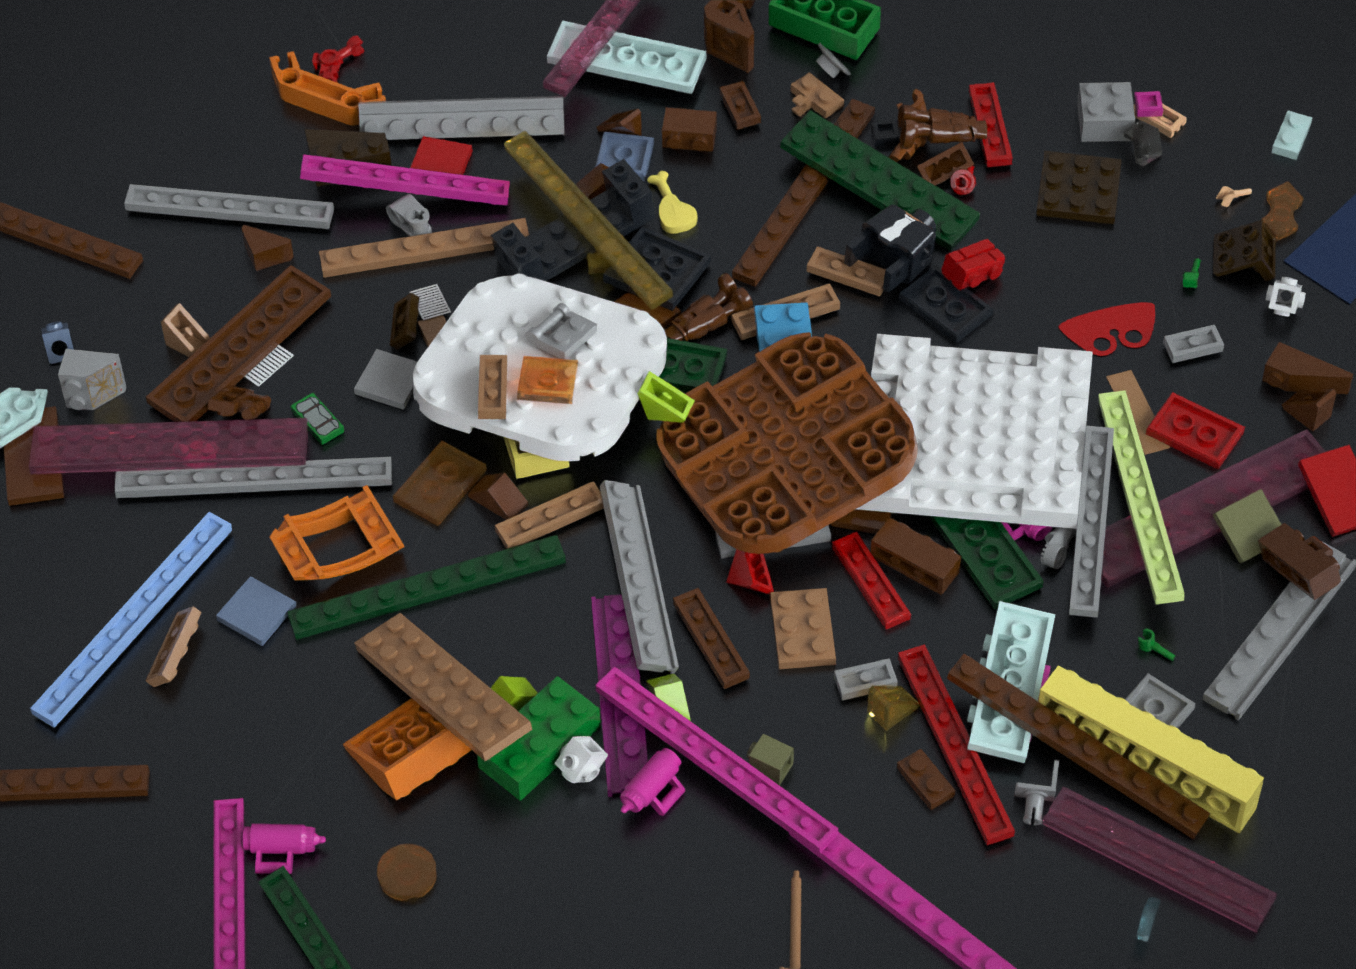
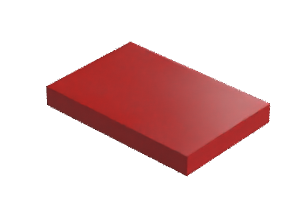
[1146,392,1245,469]
[1298,445,1356,537]

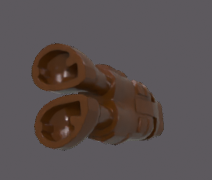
[897,105,987,149]
[664,273,753,342]

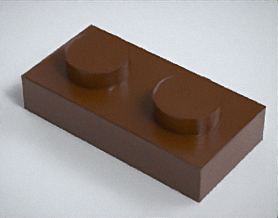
[720,81,761,130]
[897,749,955,810]

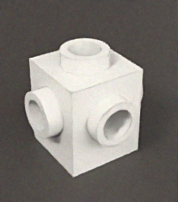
[1265,277,1306,317]
[555,736,608,783]

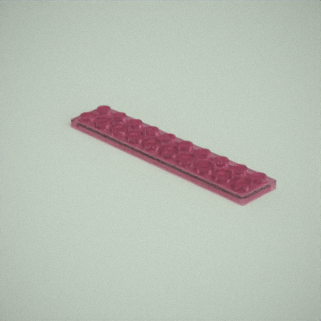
[29,418,308,474]
[1101,429,1326,588]

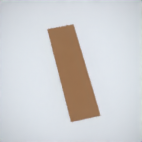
[1106,370,1170,455]

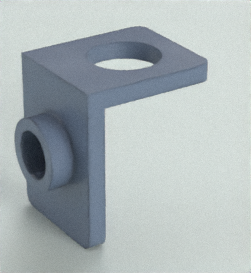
[41,321,74,364]

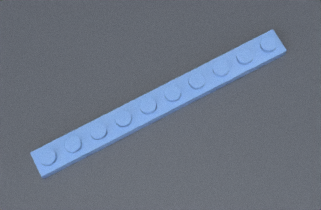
[30,512,232,728]

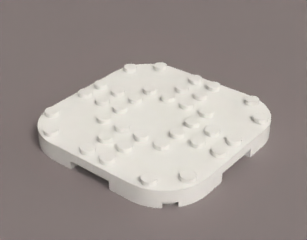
[413,274,667,461]

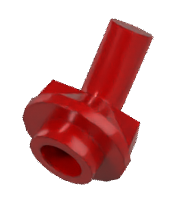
[950,166,976,195]

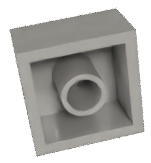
[1077,82,1135,142]

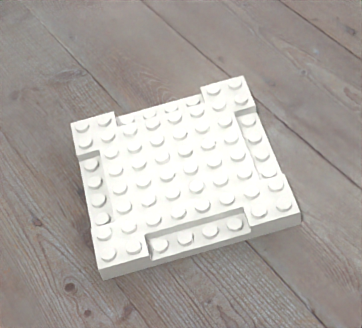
[857,334,1093,529]

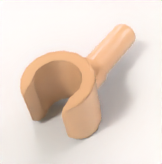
[1216,186,1252,207]

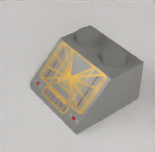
[58,349,127,410]

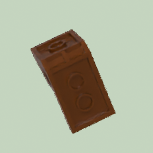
[704,0,755,73]

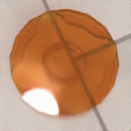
[377,844,437,901]

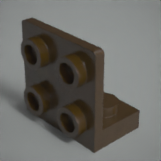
[1213,220,1275,281]

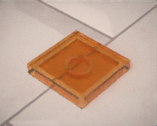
[517,356,578,404]

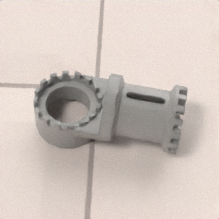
[1041,527,1077,569]

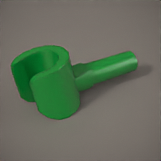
[1183,258,1201,288]
[1138,629,1176,661]

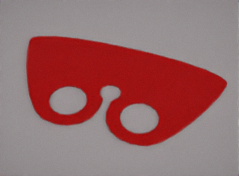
[1058,302,1155,356]

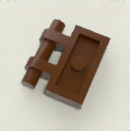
[208,386,271,420]

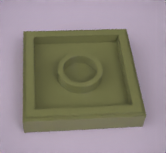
[1213,489,1281,564]

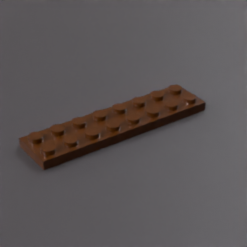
[146,265,331,430]

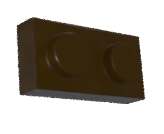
[390,292,419,350]

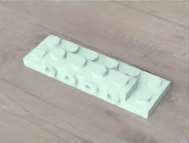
[547,21,706,94]
[967,601,1055,763]

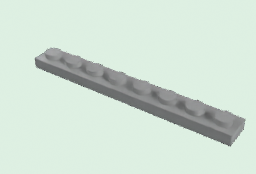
[124,184,334,229]
[1069,426,1114,618]

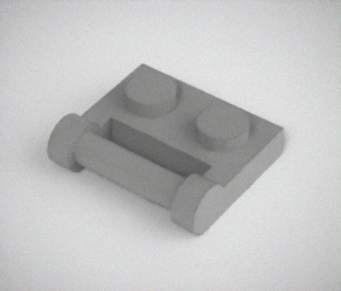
[525,303,597,361]

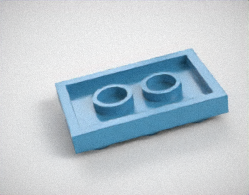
[754,302,812,352]

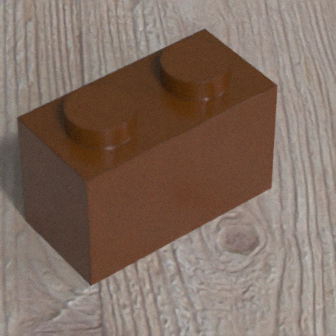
[662,107,717,152]

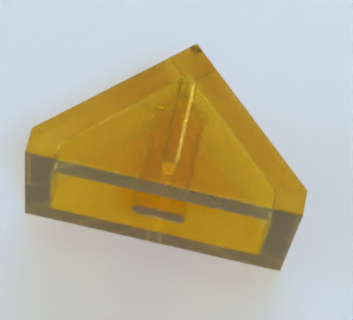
[867,686,920,731]

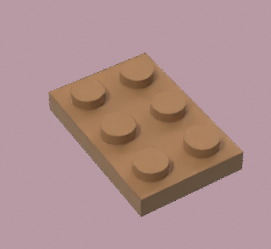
[770,588,836,669]

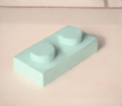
[1272,111,1312,160]

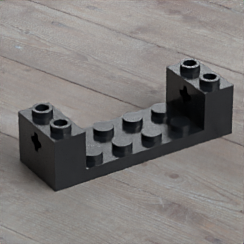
[491,159,657,281]

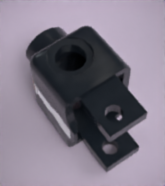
[844,204,936,293]

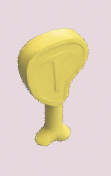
[647,170,698,234]

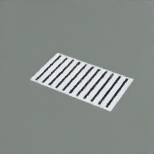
[410,284,451,320]
[245,345,294,386]

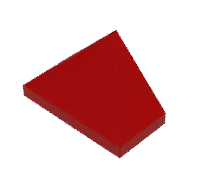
[726,549,774,595]

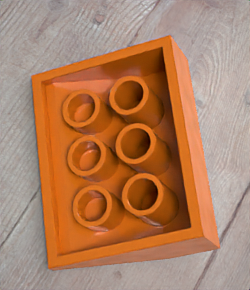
[343,698,471,800]

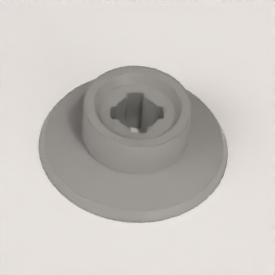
[816,43,851,78]

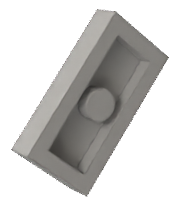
[1163,325,1224,363]
[834,658,898,700]

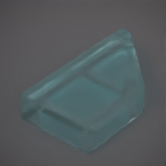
[1136,897,1161,942]

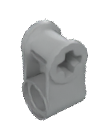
[386,193,432,236]

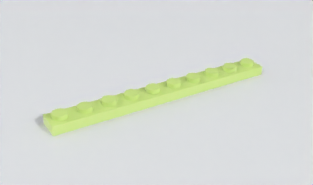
[1098,390,1184,604]

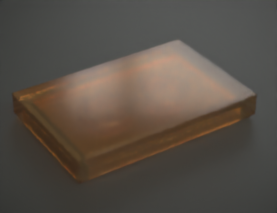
[393,441,487,526]

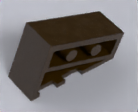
[304,129,392,187]

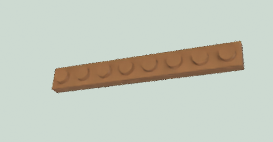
[319,218,529,278]

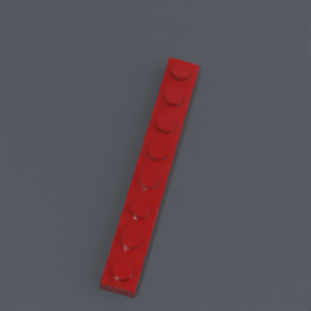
[898,644,1015,845]

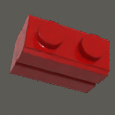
[941,239,1005,290]

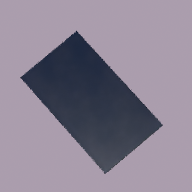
[1284,194,1356,304]

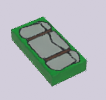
[291,393,344,445]

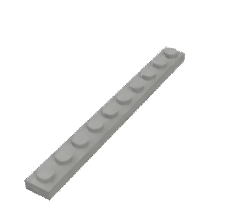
[115,457,392,498]

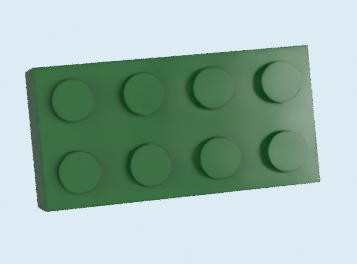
[768,0,881,60]
[477,676,601,801]

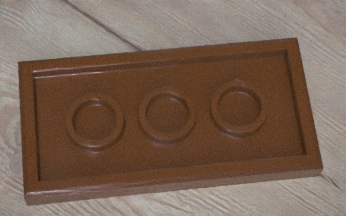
[4,406,64,506]

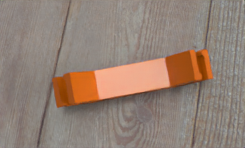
[269,51,386,126]

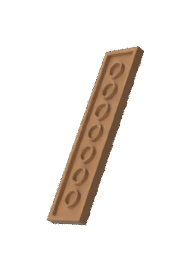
[354,613,532,761]

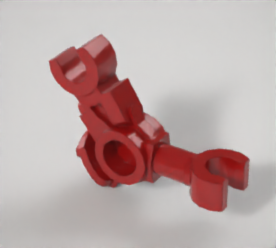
[312,35,364,83]

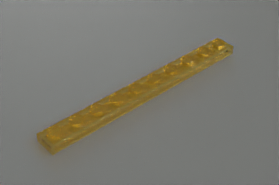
[504,131,673,310]

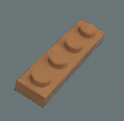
[732,283,840,340]
[495,481,604,549]

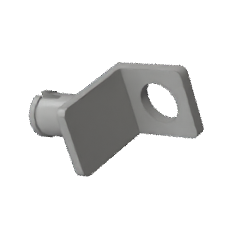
[1014,760,1059,825]

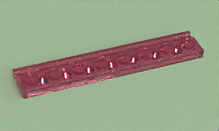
[1042,787,1277,933]

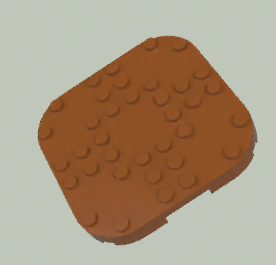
[656,332,918,554]

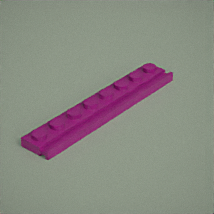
[591,594,648,796]

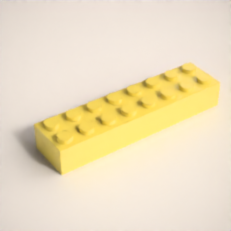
[1038,665,1264,833]

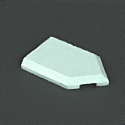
[0,388,48,448]

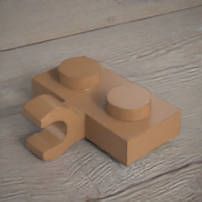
[791,73,844,119]

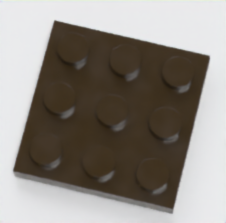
[1036,151,1122,224]

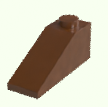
[1262,342,1354,394]

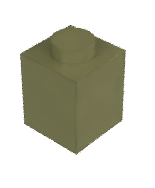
[747,734,794,785]

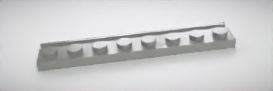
[358,96,564,140]
[600,480,679,674]
[1202,542,1356,721]

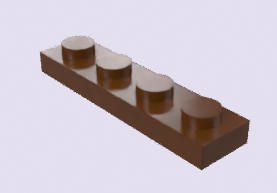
[673,588,750,689]

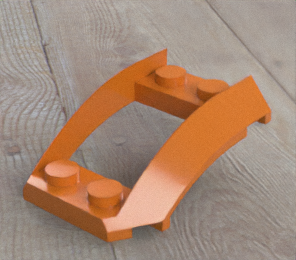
[270,485,404,581]

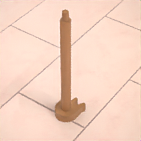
[779,871,801,969]

